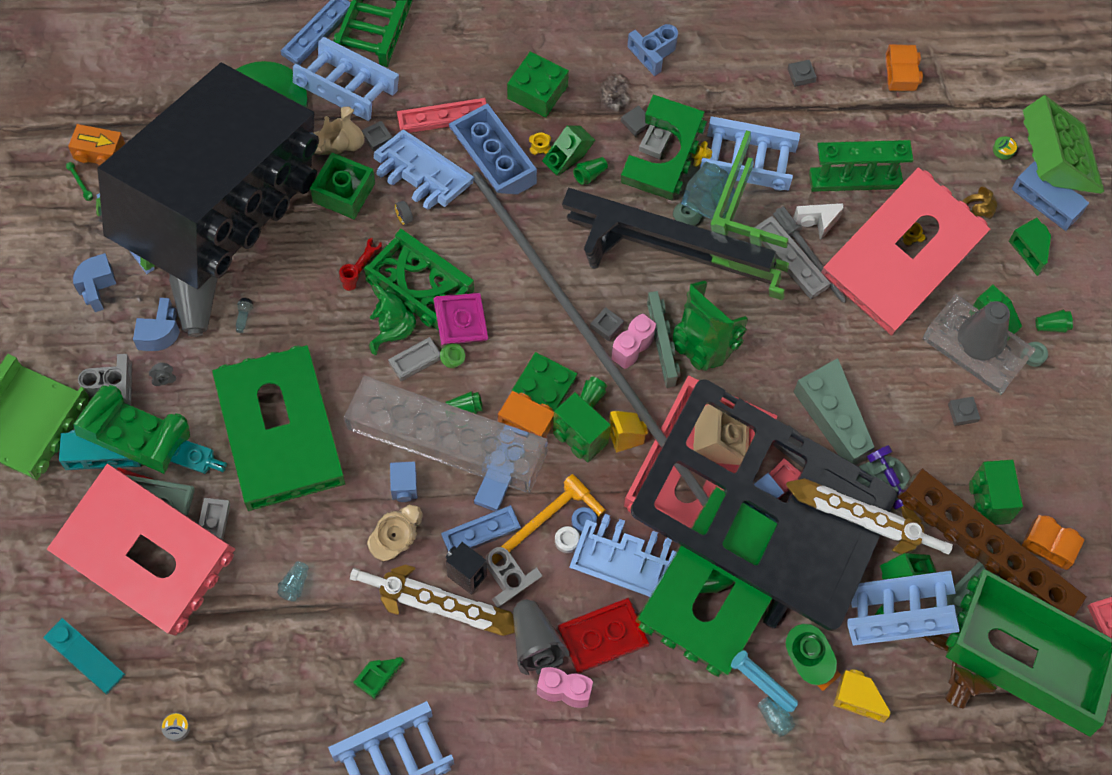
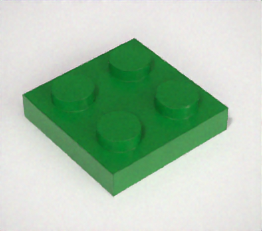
[512,352,578,412]

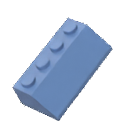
[449,103,537,194]

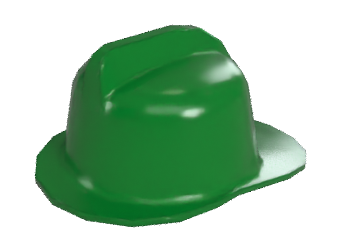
[786,623,837,685]

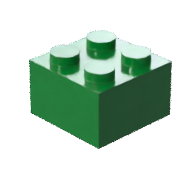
[507,51,569,118]
[310,153,375,220]
[553,392,611,463]
[969,460,1023,525]

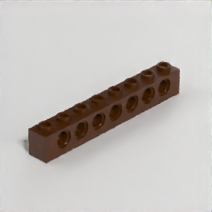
[897,468,1087,617]

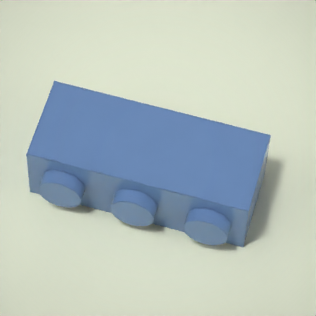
[1012,161,1089,231]

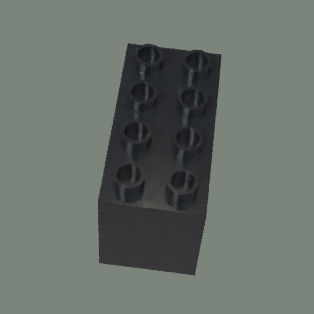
[97,62,319,290]

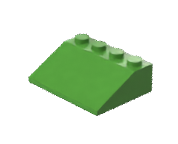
[1023,95,1104,194]

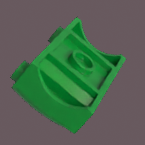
[73,385,190,474]

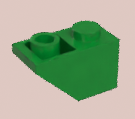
[542,125,596,176]

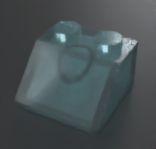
[681,161,736,219]

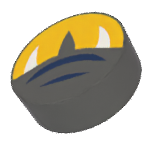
[394,201,413,225]

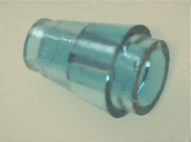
[277,561,309,602]
[757,697,795,737]

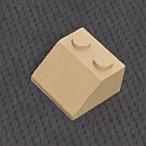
[693,402,749,465]

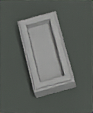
[388,337,441,381]

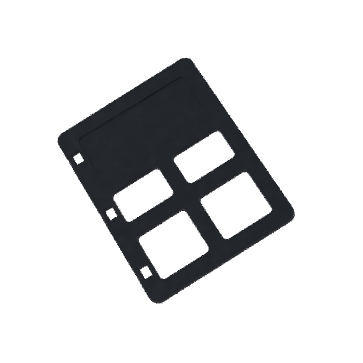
[630,379,897,631]

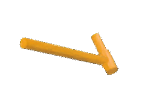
[487,474,606,570]

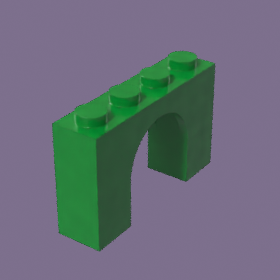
[621,94,707,201]

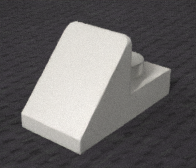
[793,203,843,240]

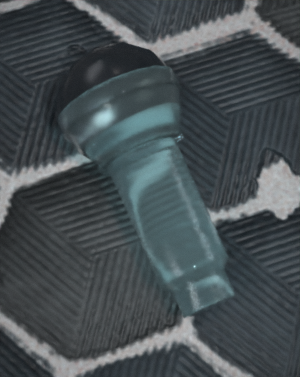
[236,297,254,333]

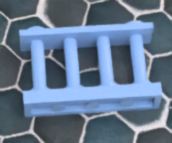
[293,37,399,121]
[699,116,800,191]
[848,571,960,646]
[328,701,455,775]

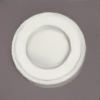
[555,526,580,553]

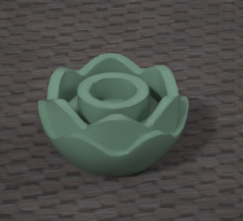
[673,201,702,226]

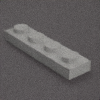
[754,216,831,299]

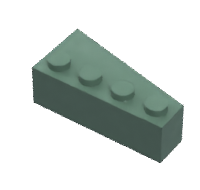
[794,358,874,465]

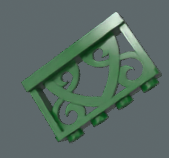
[364,229,474,330]

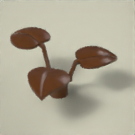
[922,634,997,709]

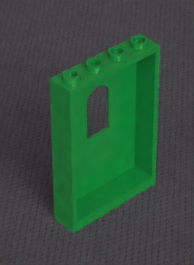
[212,345,346,511]
[635,486,777,677]
[945,569,1112,737]

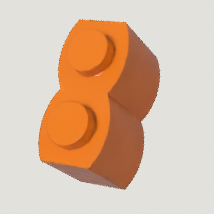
[886,44,923,91]
[1022,515,1085,570]

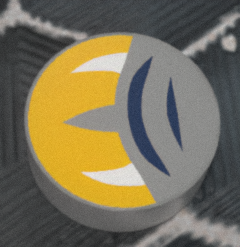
[161,713,190,742]

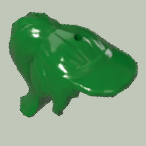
[368,283,416,356]

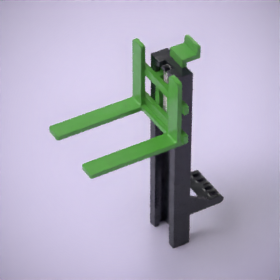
[562,130,789,300]

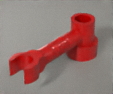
[339,238,382,291]

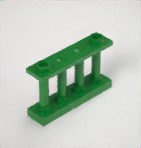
[333,0,413,67]
[809,140,913,192]

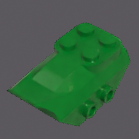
[673,280,748,371]

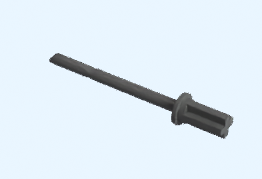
[773,206,846,303]

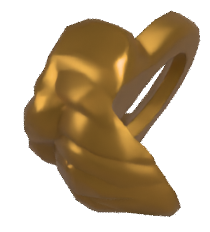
[962,186,997,219]

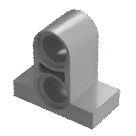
[78,354,132,406]
[485,547,542,608]

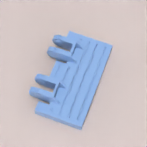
[374,129,474,210]
[569,514,676,597]

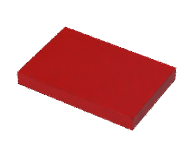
[557,597,649,674]

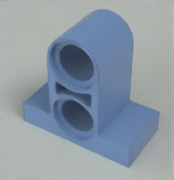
[627,24,678,76]

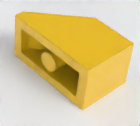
[609,411,648,453]
[833,669,890,723]

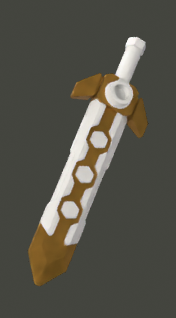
[786,478,953,555]
[350,564,515,636]

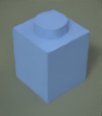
[390,462,417,502]

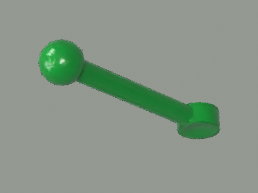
[66,162,93,201]

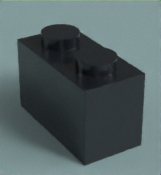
[445,542,487,595]

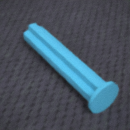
[731,650,798,712]

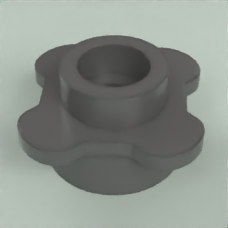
[149,363,176,386]

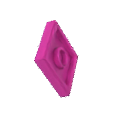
[433,293,488,345]

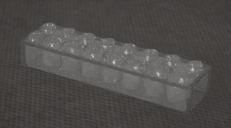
[344,376,548,494]

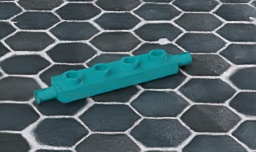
[170,441,227,474]

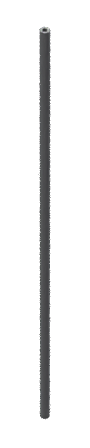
[472,171,708,506]

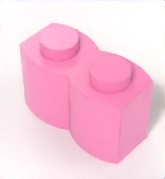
[611,314,656,369]
[537,667,593,708]

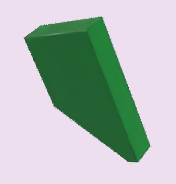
[353,657,405,700]

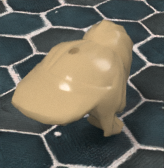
[314,106,364,155]
[367,505,423,562]

